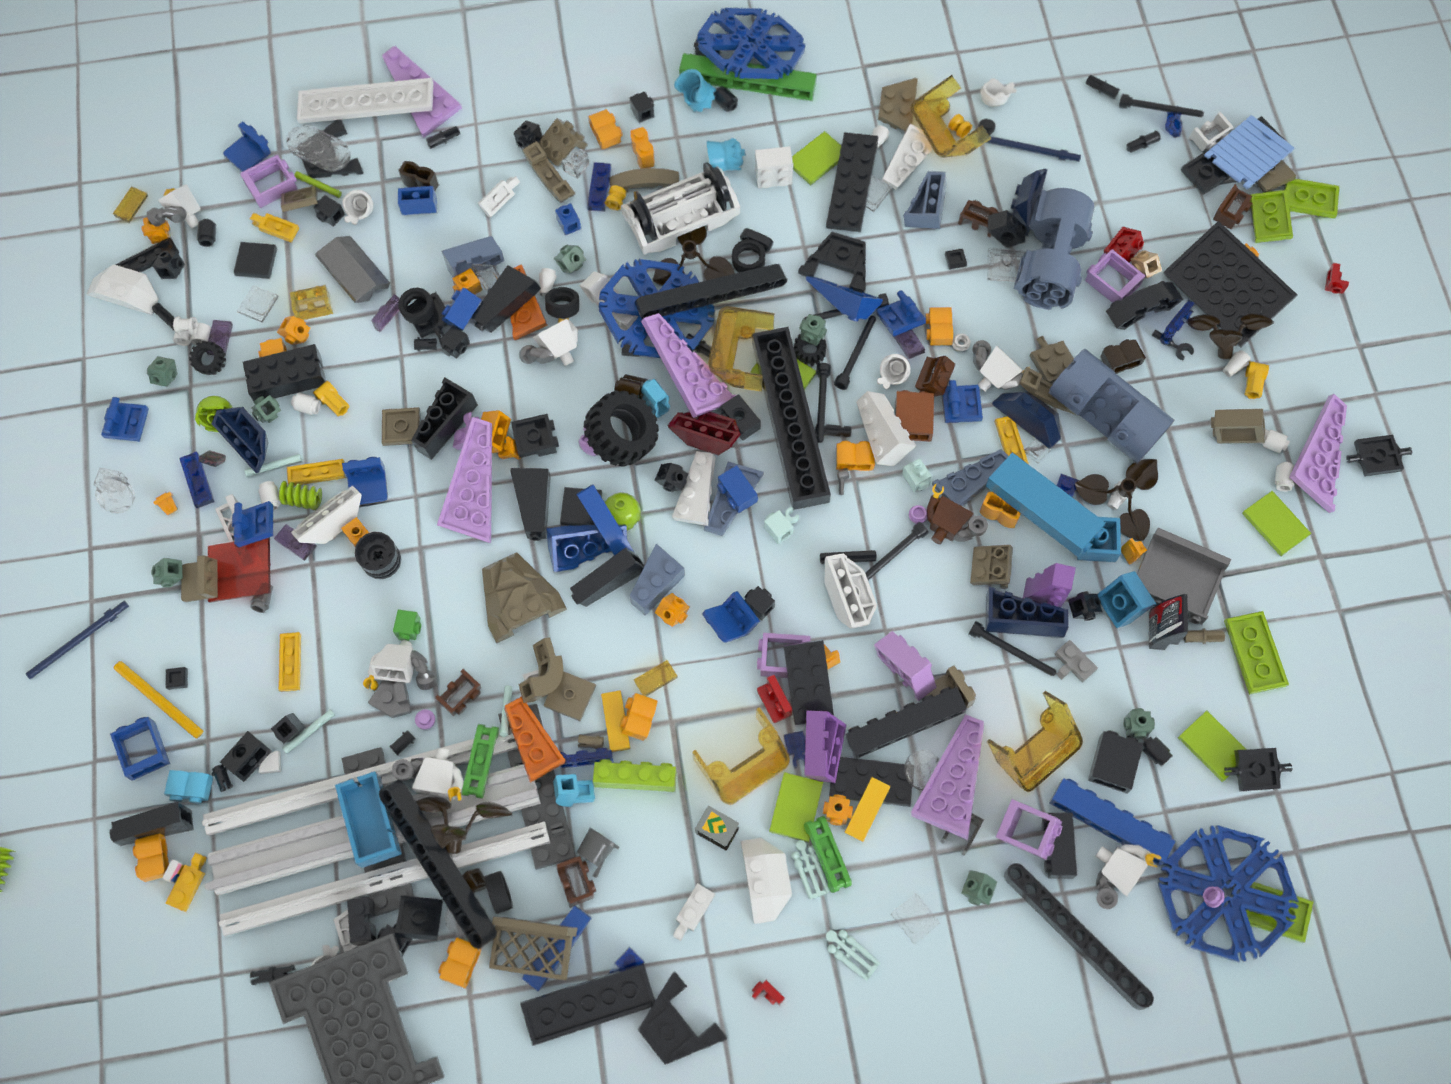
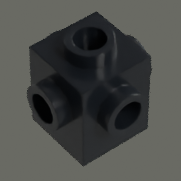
[514,120,542,148]
[153,251,185,279]
[654,463,689,492]
[1068,591,1102,621]

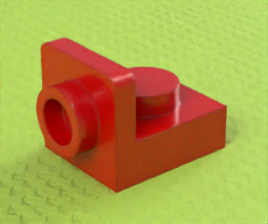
[1325,263,1349,294]
[752,980,785,1006]

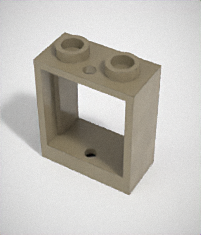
[1211,409,1265,444]

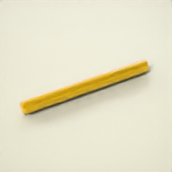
[114,661,203,739]

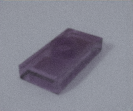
[371,294,399,332]
[206,320,233,355]
[894,329,925,359]
[274,524,317,561]

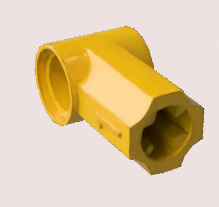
[1244,361,1269,399]
[313,381,350,416]

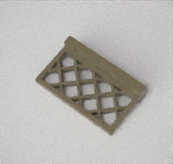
[489,917,577,980]

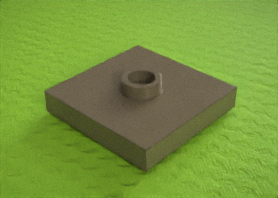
[1256,160,1296,193]
[281,186,318,212]
[382,407,420,446]
[543,671,596,721]

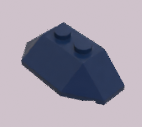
[1010,168,1048,236]
[992,391,1061,449]
[212,407,268,473]

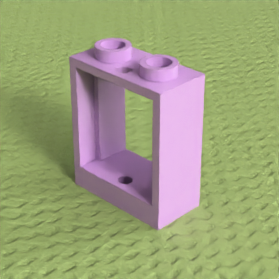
[240,154,297,208]
[1085,250,1145,303]
[757,633,811,678]
[996,799,1062,860]

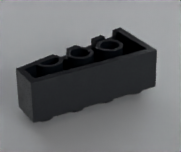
[411,377,478,460]

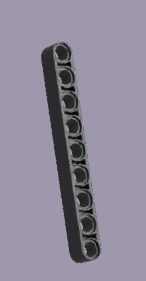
[635,264,788,320]
[379,780,497,949]
[1004,863,1154,1010]

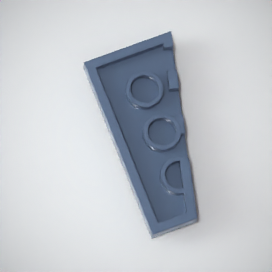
[932,449,1008,506]
[704,462,764,536]

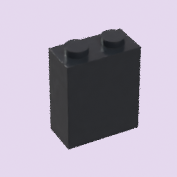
[1088,730,1144,794]

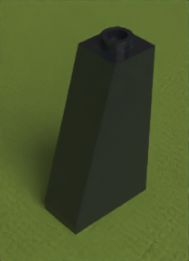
[471,265,541,333]
[510,468,551,541]
[570,548,644,607]
[109,802,194,846]

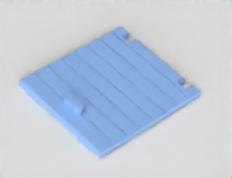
[1204,115,1294,189]

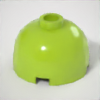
[195,396,233,432]
[605,492,641,530]

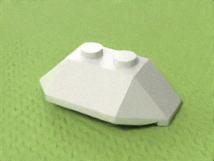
[87,264,159,315]
[291,486,362,544]
[825,553,877,629]
[741,838,792,924]

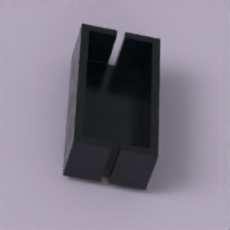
[243,344,326,401]

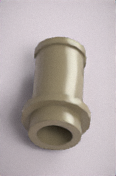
[578,734,604,751]

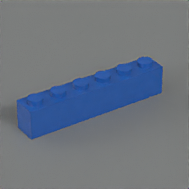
[1049,778,1176,866]

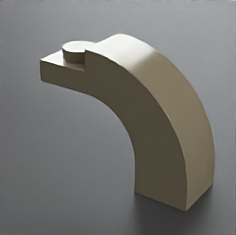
[518,638,563,703]

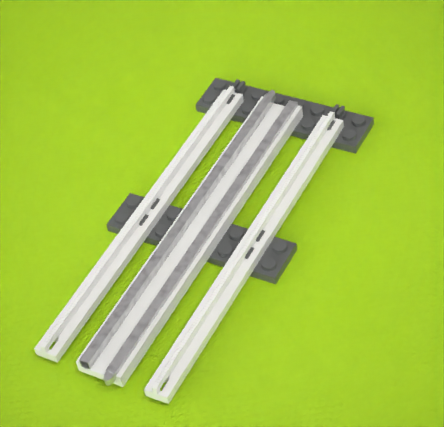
[202,704,576,936]

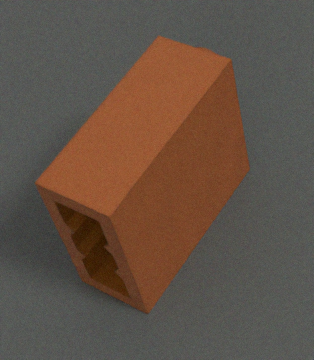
[895,390,934,442]

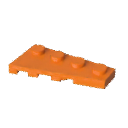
[511,264,548,340]
[504,696,565,783]

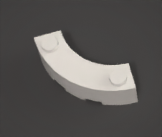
[579,271,638,330]

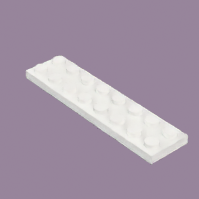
[297,78,433,124]

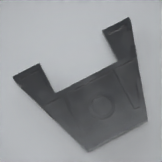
[297,119,364,178]
[798,232,866,293]
[638,971,727,1065]

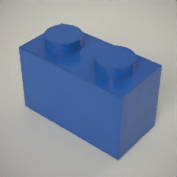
[398,186,437,215]
[441,287,482,331]
[717,465,758,514]

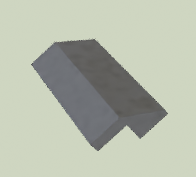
[315,236,390,303]

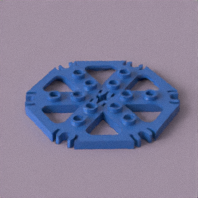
[697,8,806,79]
[598,259,715,358]
[1158,825,1299,962]

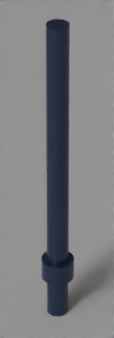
[977,134,1081,162]
[25,600,129,679]

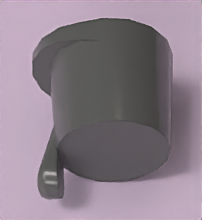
[576,828,620,878]

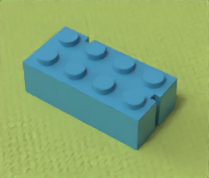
[335,771,402,868]

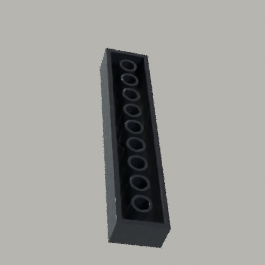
[752,327,831,510]

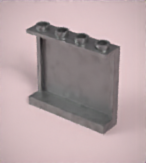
[1137,528,1231,625]

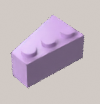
[874,631,937,701]

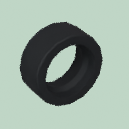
[732,239,765,273]
[398,287,435,324]
[545,287,579,319]
[485,871,513,914]

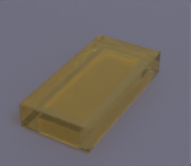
[113,186,148,223]
[634,660,678,696]

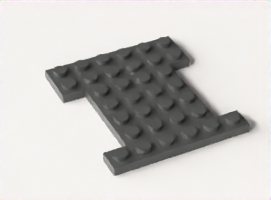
[269,933,445,1084]

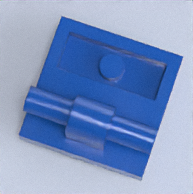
[876,290,926,337]
[942,380,983,423]
[101,397,149,442]
[232,501,273,547]

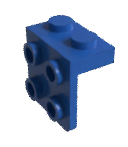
[223,121,271,172]
[342,457,388,505]
[702,591,760,643]

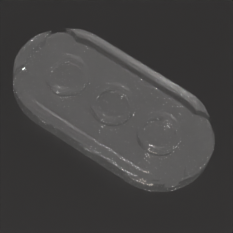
[286,125,351,171]

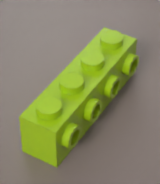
[593,759,677,792]

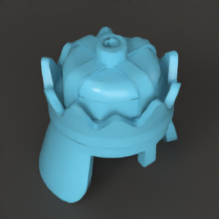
[674,69,716,112]
[707,138,746,172]

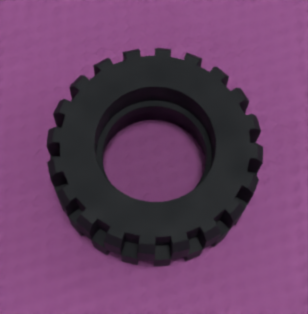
[584,391,659,466]

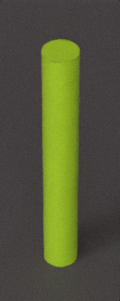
[294,171,342,198]

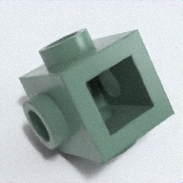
[554,245,586,273]
[799,314,827,346]
[147,356,177,387]
[251,395,281,423]
[151,558,183,588]
[1123,708,1155,739]
[961,870,997,906]

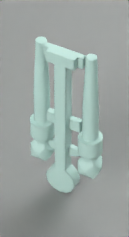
[791,840,830,899]
[826,930,880,981]

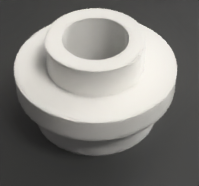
[952,334,971,352]

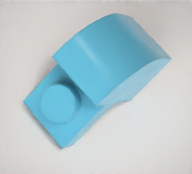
[553,774,595,807]

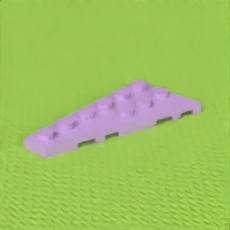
[382,46,462,139]
[641,313,736,418]
[1289,394,1347,513]
[437,417,492,543]
[911,714,984,840]

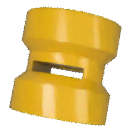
[948,114,972,138]
[605,185,627,210]

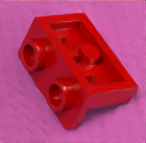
[1104,227,1144,263]
[757,675,792,723]

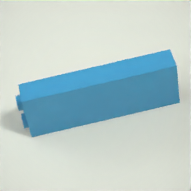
[986,452,1106,557]

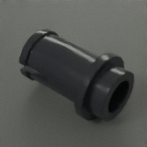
[414,337,437,352]
[389,730,416,755]
[211,764,233,792]

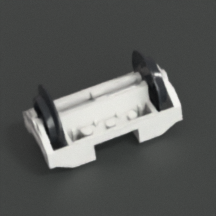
[621,162,740,255]

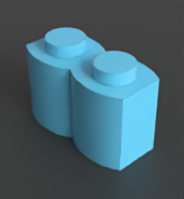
[641,379,670,418]
[164,770,213,804]

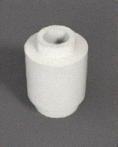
[291,392,321,415]
[1260,429,1290,453]
[1275,462,1295,492]
[258,481,281,510]

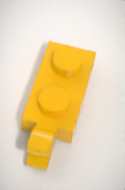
[250,213,299,242]
[165,853,207,912]

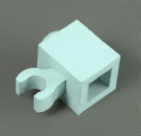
[902,458,932,492]
[764,507,799,544]

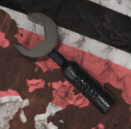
[1152,329,1194,361]

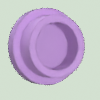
[909,505,927,524]
[415,709,435,730]
[1203,886,1225,908]

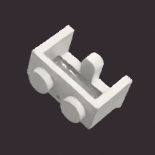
[1188,112,1234,152]

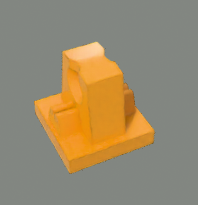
[498,436,521,460]
[153,492,178,515]
[1121,538,1147,565]
[824,644,840,669]

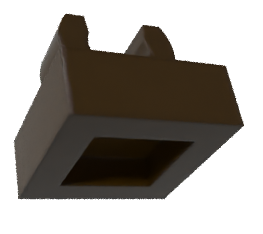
[462,868,486,893]

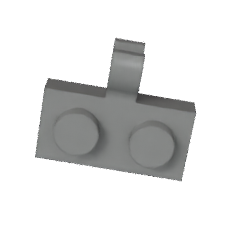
[1055,640,1098,683]

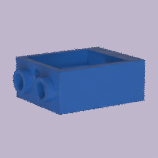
[110,717,170,781]

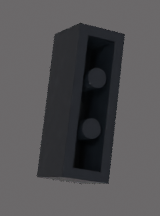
[1042,813,1077,879]

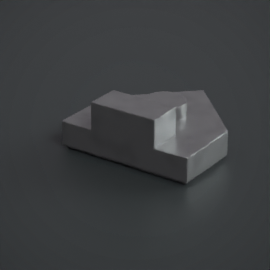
[368,680,412,718]

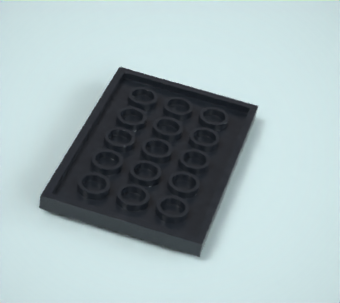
[1163,221,1297,348]

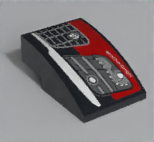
[1149,594,1188,650]

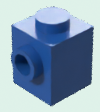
[555,203,581,236]

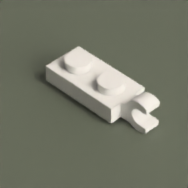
[477,176,520,217]
[673,883,715,941]

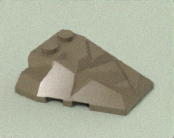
[482,552,567,643]

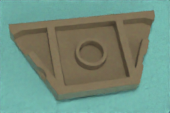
[878,78,918,132]

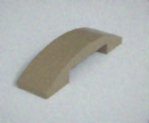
[522,141,575,203]
[610,168,680,193]
[1020,367,1080,416]

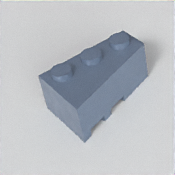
[903,171,947,229]
[442,236,505,278]
[630,543,685,615]

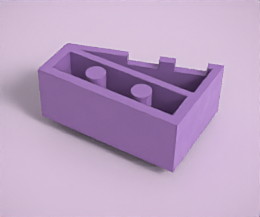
[1023,563,1076,607]
[804,711,847,783]

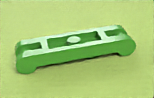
[462,724,499,799]
[804,816,852,893]

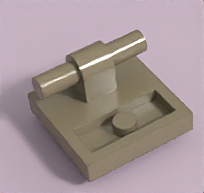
[970,545,1013,589]

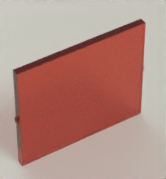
[208,537,271,603]

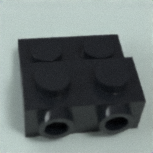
[511,414,559,458]

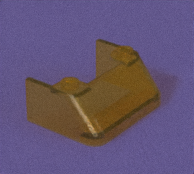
[911,75,992,158]
[708,306,775,392]
[987,691,1083,792]
[692,707,790,805]

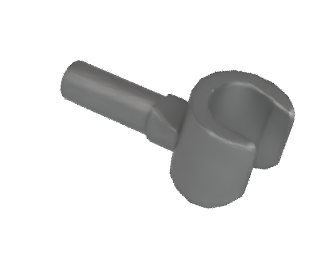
[837,468,849,495]

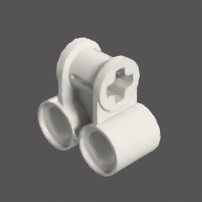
[173,316,211,346]

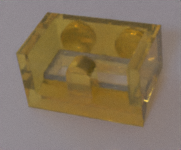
[290,285,333,320]

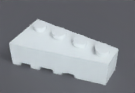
[856,391,916,466]

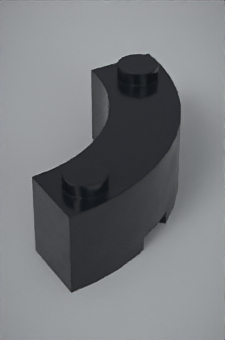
[1106,281,1184,330]

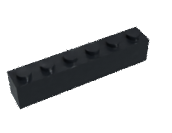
[846,687,967,759]

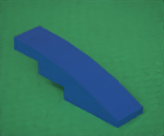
[577,484,634,556]
[522,905,592,991]

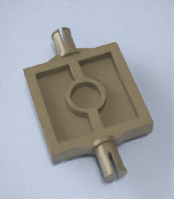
[1030,336,1074,384]

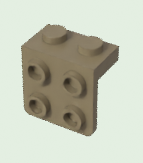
[539,118,588,166]
[181,555,218,602]
[926,665,976,708]

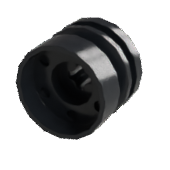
[354,532,401,579]

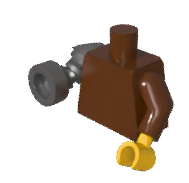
[927,483,988,544]

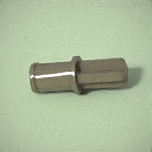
[1184,628,1225,644]

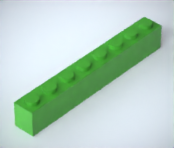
[679,53,817,101]

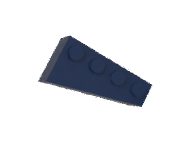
[985,586,1069,638]

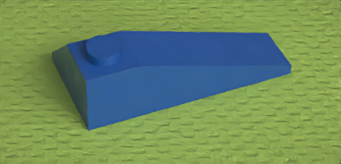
[806,276,883,322]
[546,525,627,572]

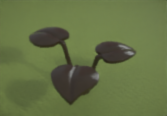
[652,226,735,286]
[1186,314,1274,359]
[1075,459,1158,541]
[416,796,512,854]

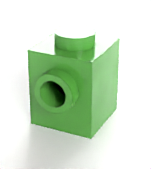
[393,609,421,641]

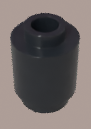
[713,86,738,112]
[197,219,216,247]
[1142,736,1173,767]

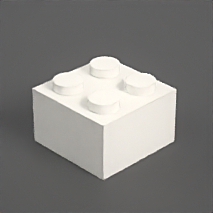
[755,146,793,188]

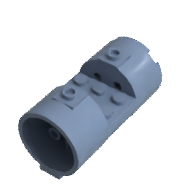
[1013,188,1095,310]
[1048,348,1175,464]

